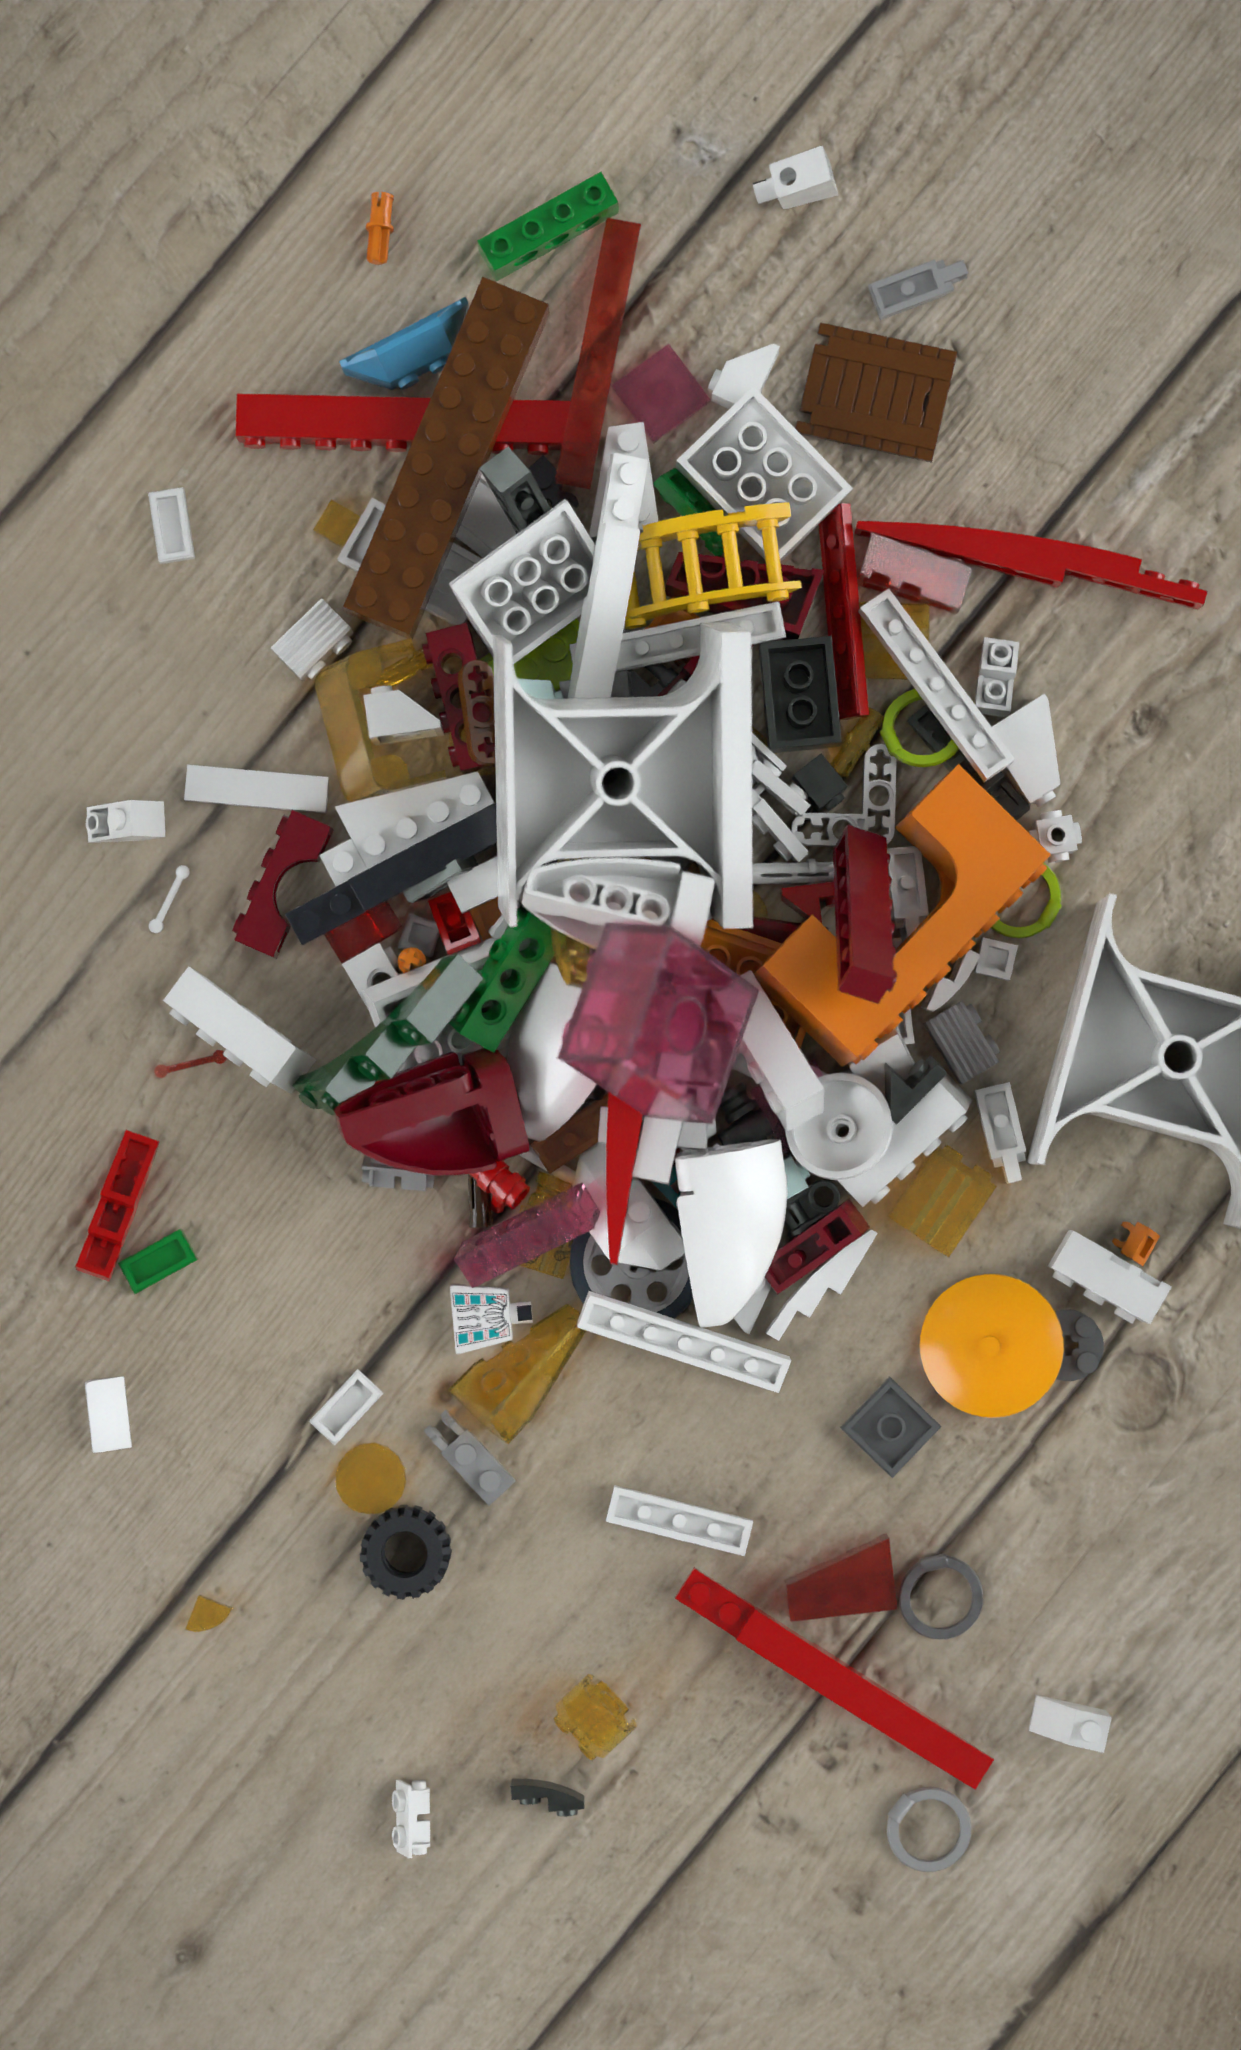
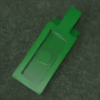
[653,468,724,557]

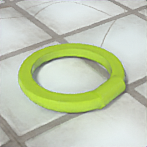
[880,689,959,768]
[991,863,1062,938]

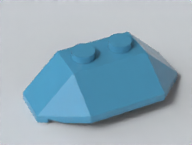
[339,297,469,390]

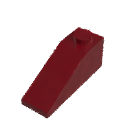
[765,1198,870,1295]

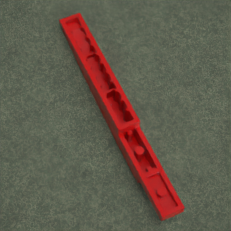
[854,521,1208,610]
[606,956,656,1265]
[675,1567,994,1790]

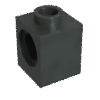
[792,753,848,811]

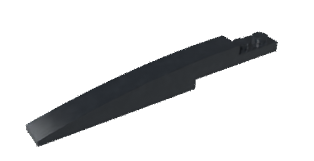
[285,768,617,946]

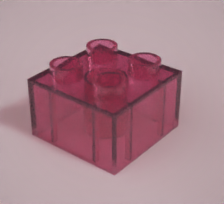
[557,923,759,1124]

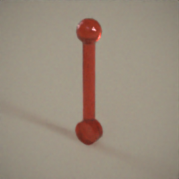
[154,1050,227,1078]

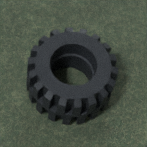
[360,1505,452,1600]

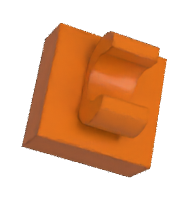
[1112,1221,1160,1266]

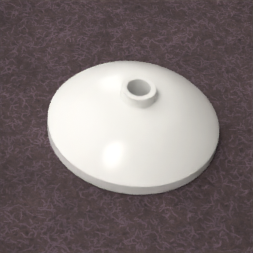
[785,1073,893,1180]

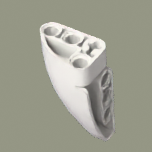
[522,858,715,971]

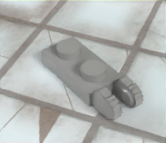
[424,1410,516,1506]

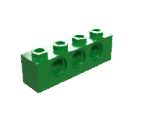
[477,172,619,282]
[449,904,566,1053]

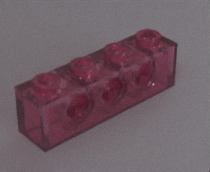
[454,1182,601,1288]

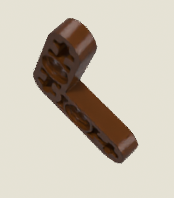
[458,660,495,765]

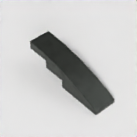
[907,704,1030,821]

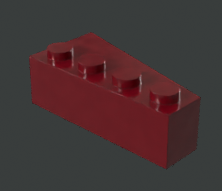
[665,552,824,640]

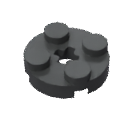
[1055,1309,1104,1381]

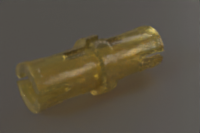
[830,707,884,778]

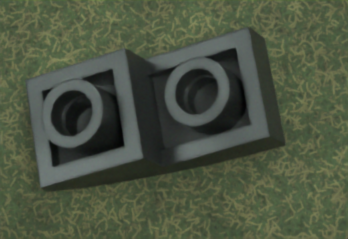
[511,1779,585,1817]

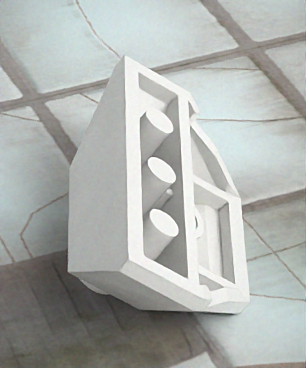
[569,1142,685,1271]

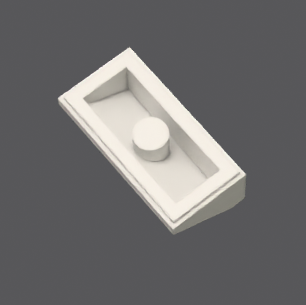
[85,1376,132,1453]

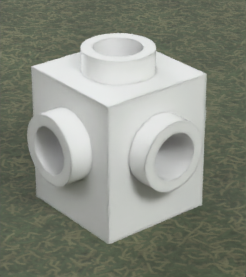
[1028,810,1082,863]

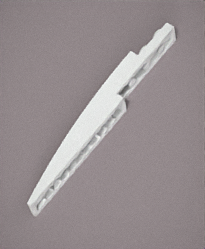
[568,453,648,699]

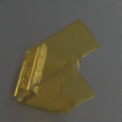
[315,638,448,802]

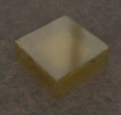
[313,499,361,549]

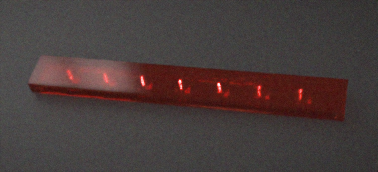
[555,218,641,490]

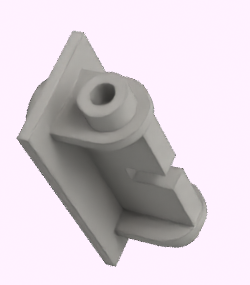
[362,1155,434,1191]

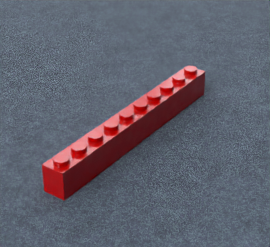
[235,393,592,456]

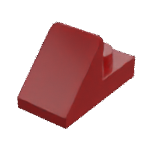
[780,881,835,924]
[428,892,482,955]

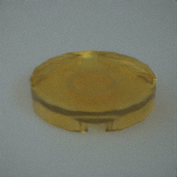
[335,1442,407,1514]

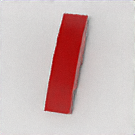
[75,1130,160,1282]

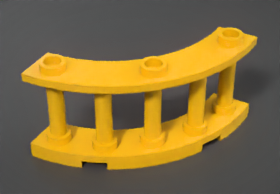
[624,502,801,629]

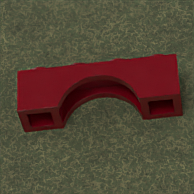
[232,810,334,959]

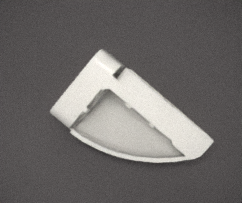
[507,959,631,1141]
[674,1139,788,1328]

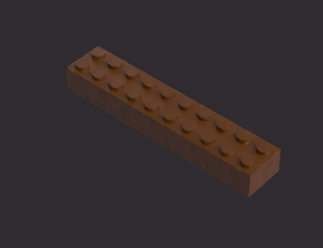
[343,276,550,640]

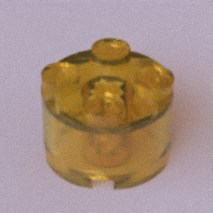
[553,1674,637,1761]

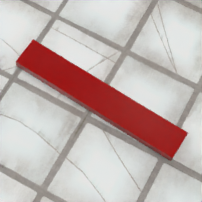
[819,503,869,720]

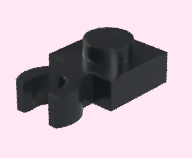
[528,455,579,508]

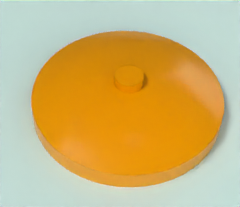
[920,1274,1064,1418]

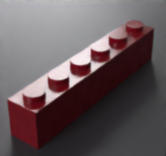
[833,824,897,1004]

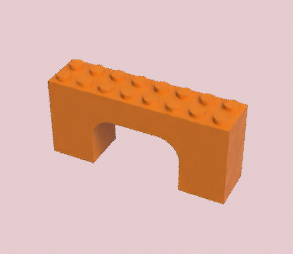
[753,764,1051,1067]

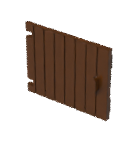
[795,322,958,463]

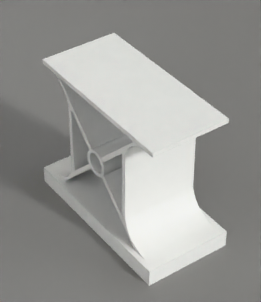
[493,622,753,929]
[1026,894,1241,1229]

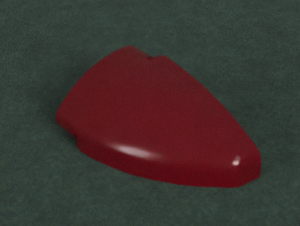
[334,1048,529,1175]

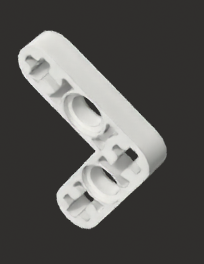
[791,744,896,847]

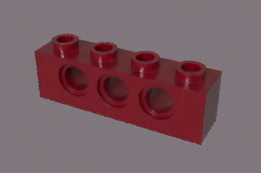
[422,622,495,775]

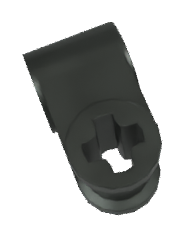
[784,1180,840,1239]

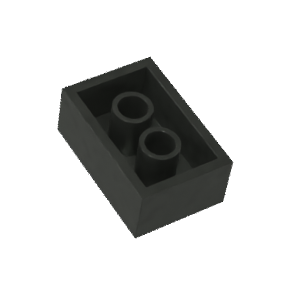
[758,636,842,753]

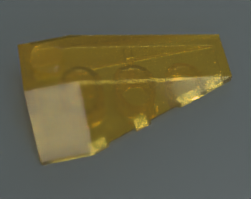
[448,1304,586,1444]

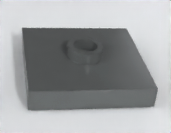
[840,1376,942,1478]

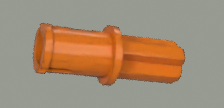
[366,192,394,265]
[397,947,426,973]

